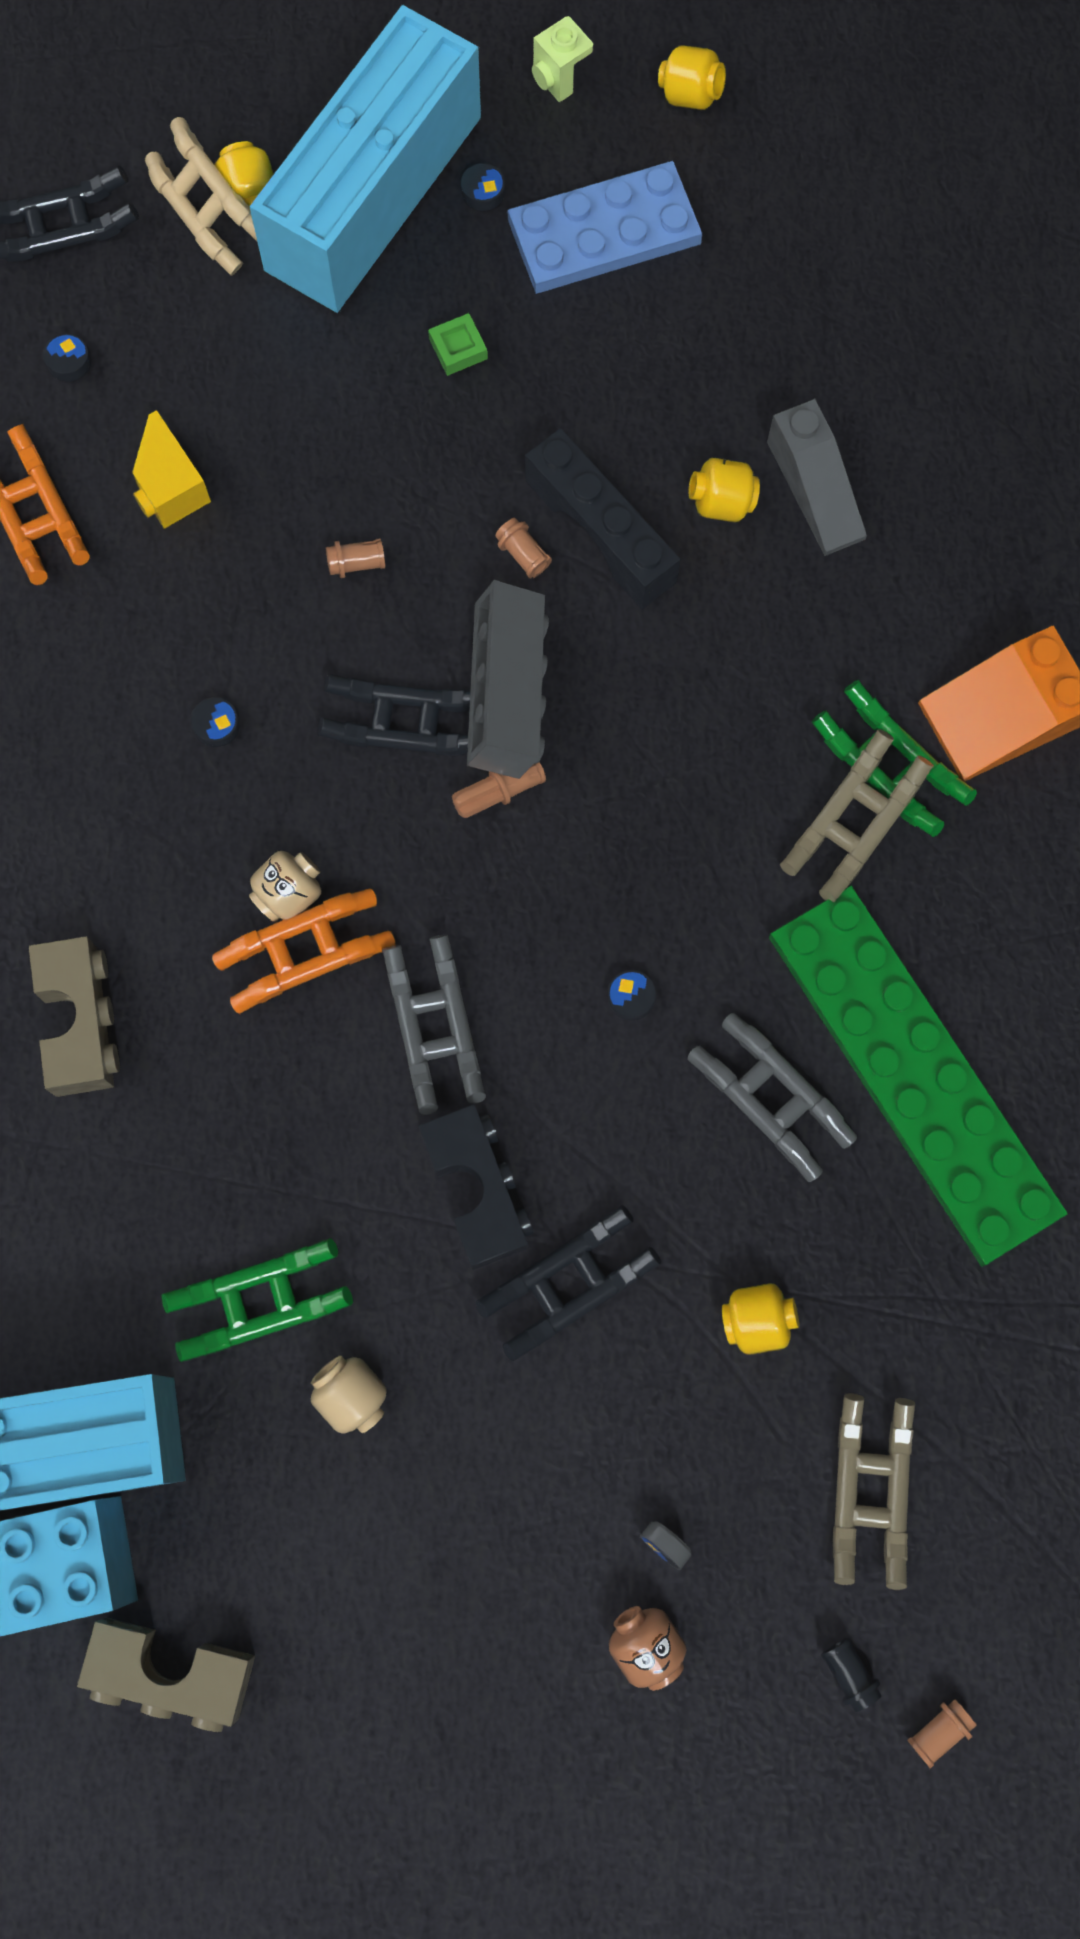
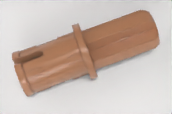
[452,762,546,818]

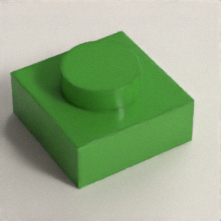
[428,313,488,376]

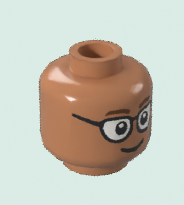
[609,1606,687,1691]

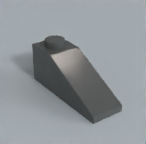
[767,399,867,556]

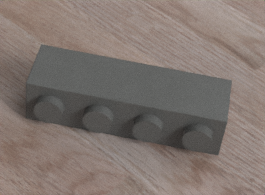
[467,580,549,779]

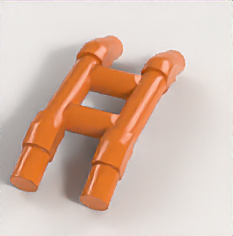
[0,424,90,585]
[212,888,395,1014]

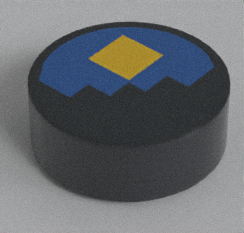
[461,163,505,211]
[43,333,91,382]
[191,698,240,747]
[608,970,656,1021]

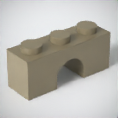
[29,936,120,1097]
[77,1617,255,1732]

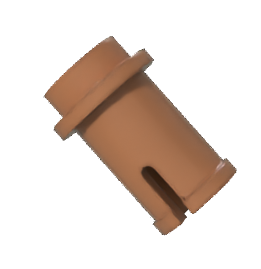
[495,518,552,579]
[326,538,385,578]
[907,1700,977,1768]

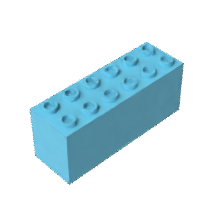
[250,5,481,313]
[0,1374,186,1511]
[0,1496,138,1636]

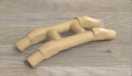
[145,117,257,276]

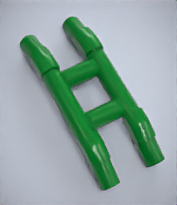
[811,680,977,837]
[162,1238,353,1362]

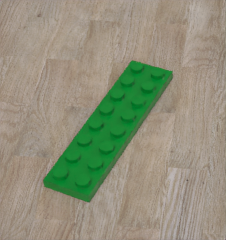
[769,886,1068,1267]

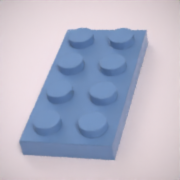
[508,161,702,294]

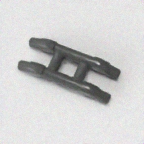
[382,934,486,1115]
[688,1013,857,1182]

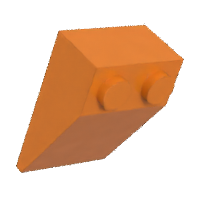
[918,625,1080,782]

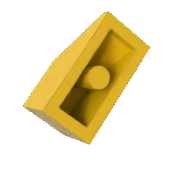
[132,410,211,529]

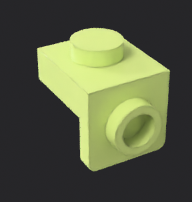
[532,16,593,102]

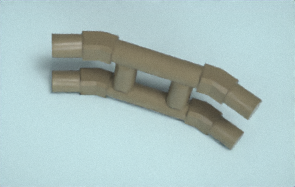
[780,729,934,902]
[833,1393,915,1590]

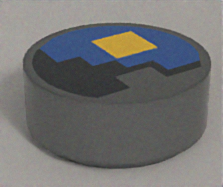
[640,1521,692,1570]

